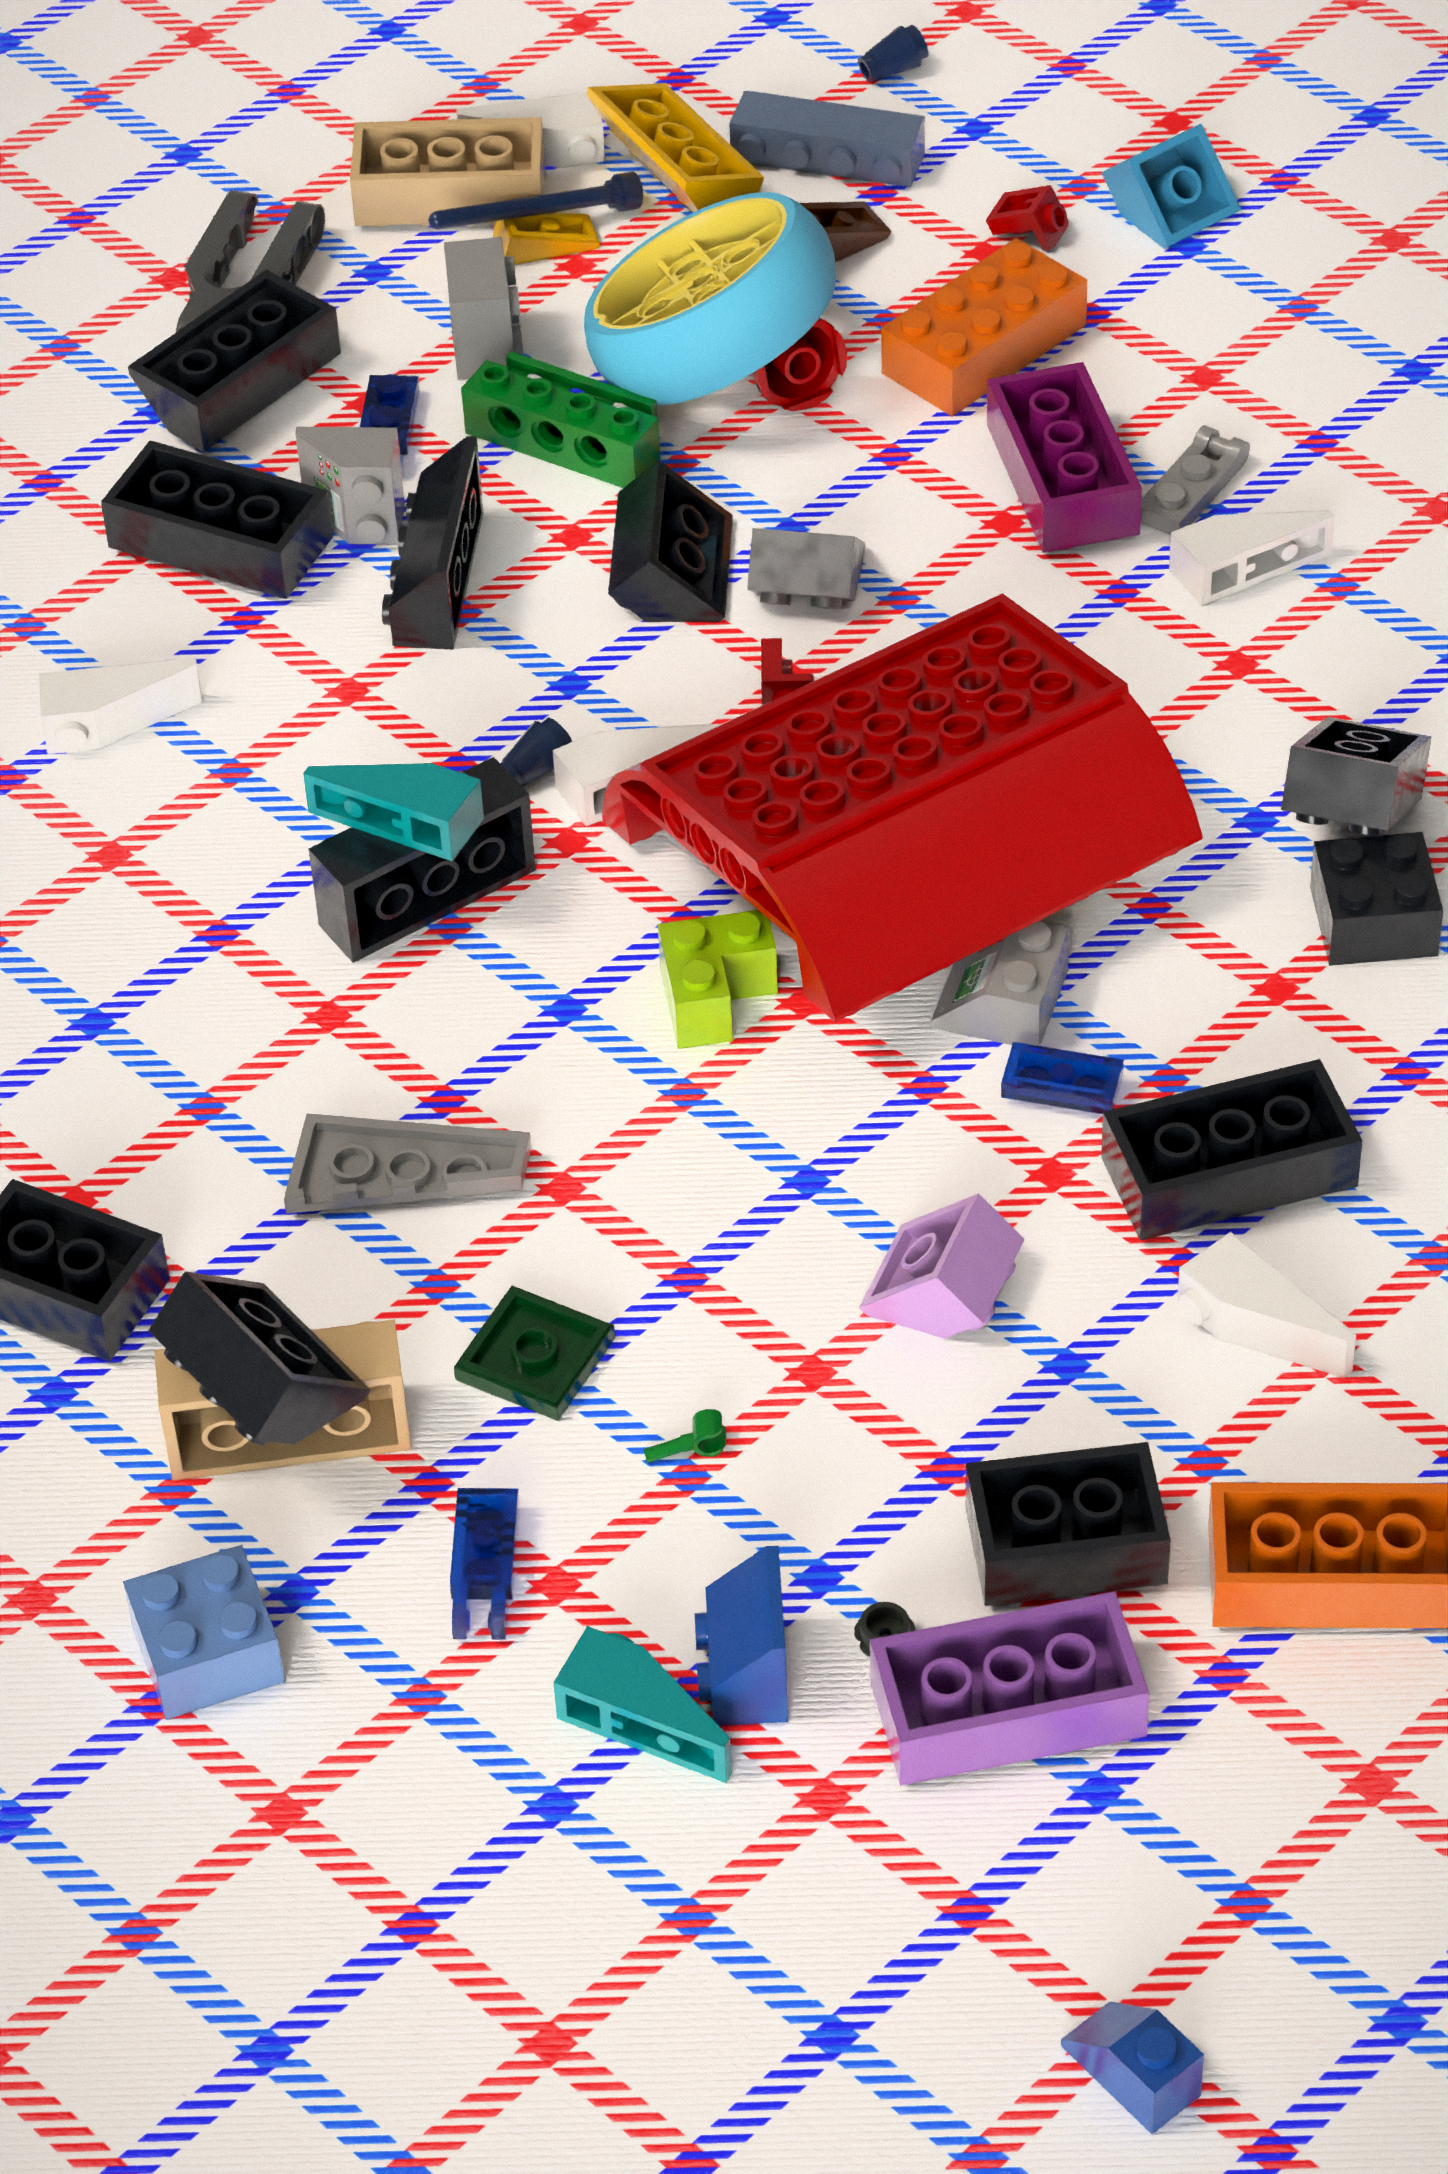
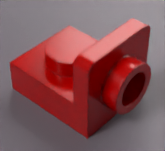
[985,185,1069,251]
[761,638,814,705]

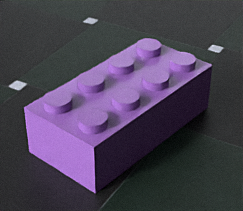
[870,1591,1149,1786]

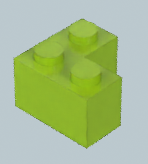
[657,910,778,1049]

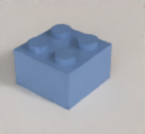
[123,1544,285,1720]

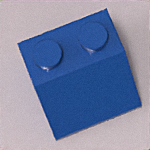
[694,1545,788,1726]

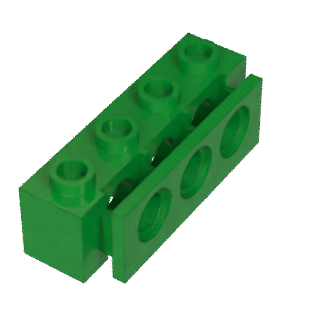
[461,351,661,488]

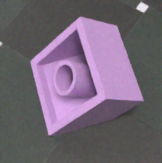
[859,1193,1025,1339]

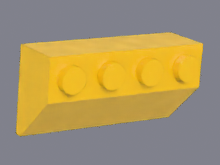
[586,83,764,213]

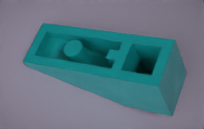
[303,763,484,861]
[553,1626,732,1783]

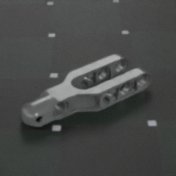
[175,190,325,333]

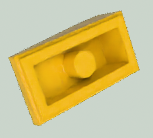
[492,212,600,264]

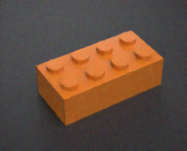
[881,238,1088,417]
[1208,1482,1448,1628]

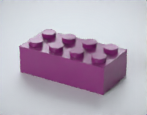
[987,362,1142,553]

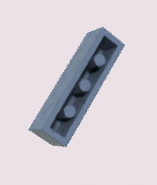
[729,90,925,187]

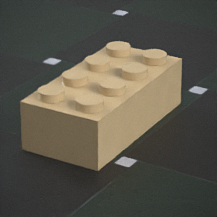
[350,117,545,227]
[154,1319,411,1481]

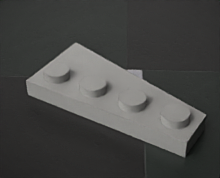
[284,1113,532,1214]

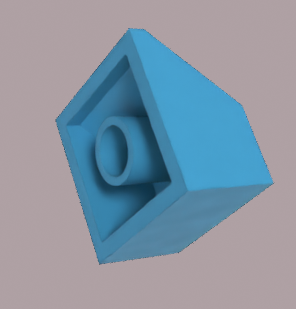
[1101,123,1242,248]

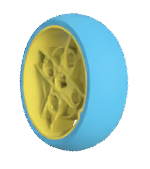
[584,192,836,406]

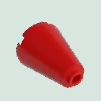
[752,318,847,412]

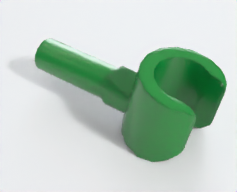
[643,1409,726,1463]

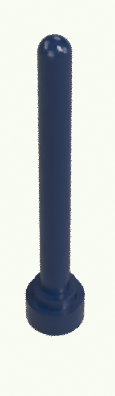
[428,171,644,230]

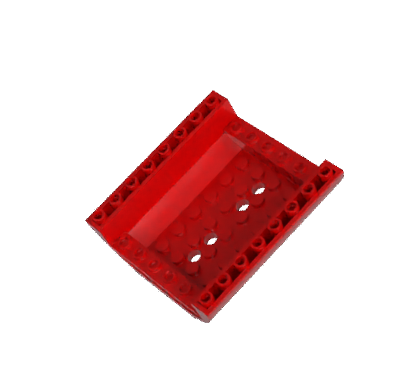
[602,593,1203,1022]

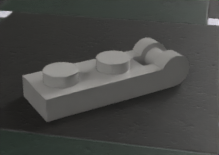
[1141,425,1250,535]

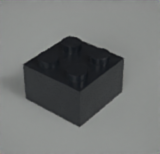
[1310,832,1443,966]

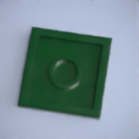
[454,1285,615,1421]

